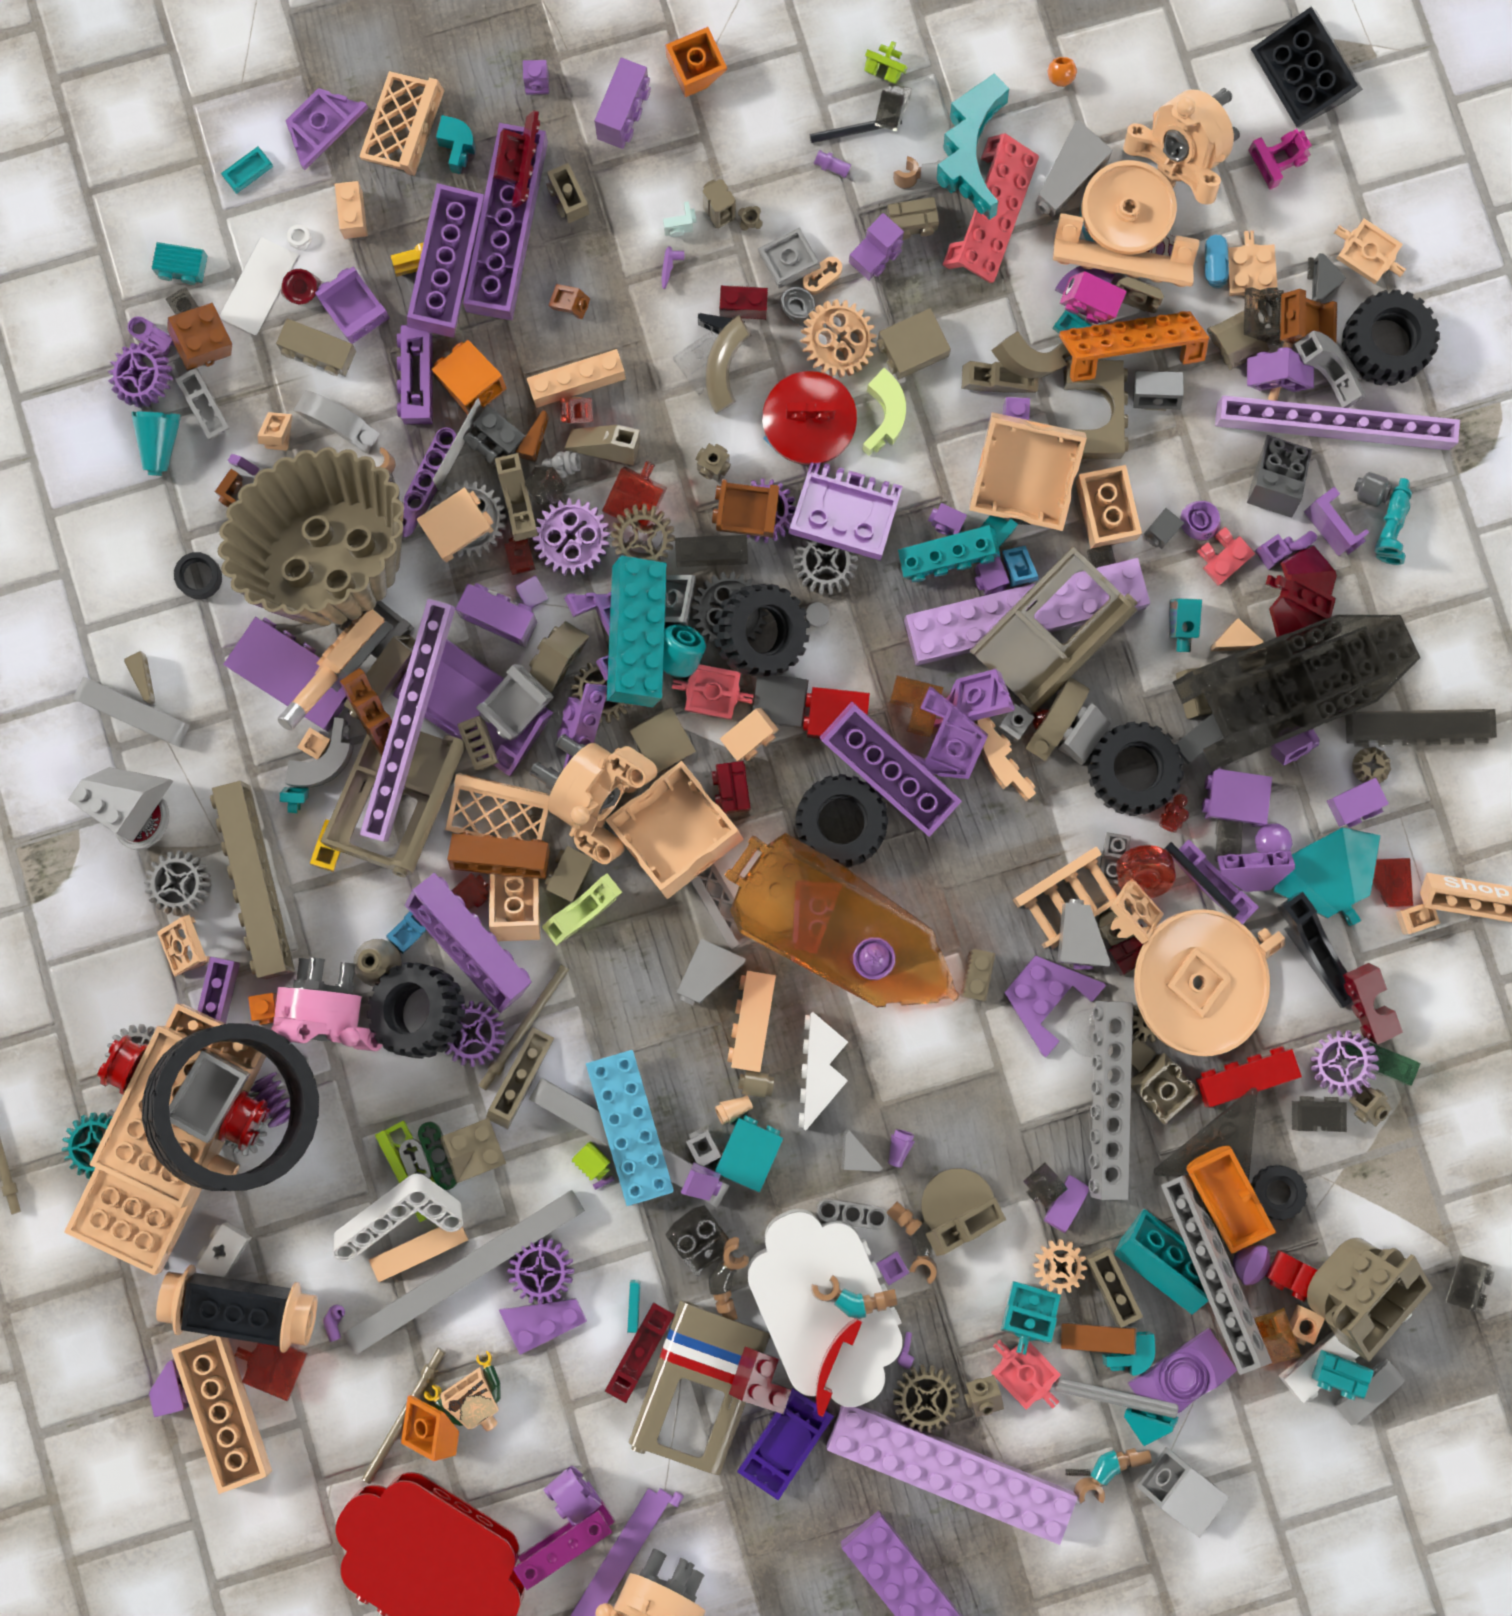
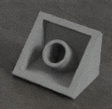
[664,575,696,626]
[842,1129,883,1172]

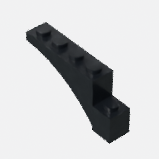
[1276,892,1353,1008]

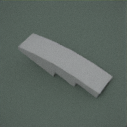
[168,353,230,440]

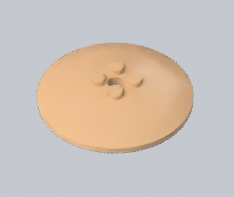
[1134,909,1270,1056]

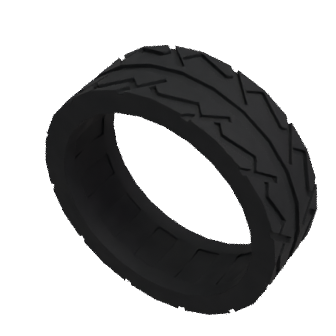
[142,1023,319,1191]

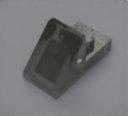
[875,83,912,131]

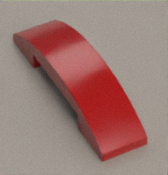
[816,1318,862,1417]

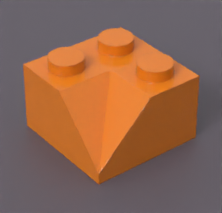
[665,27,727,97]

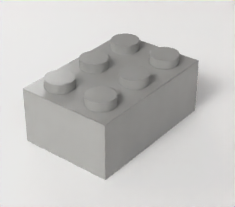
[169,1049,250,1143]

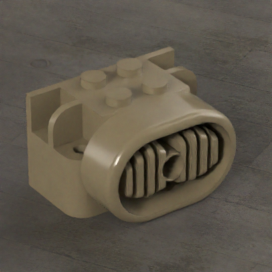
[1307,1237,1432,1362]

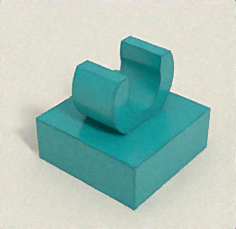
[280,787,309,813]

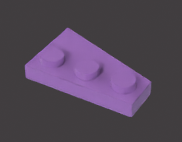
[499,1298,587,1355]

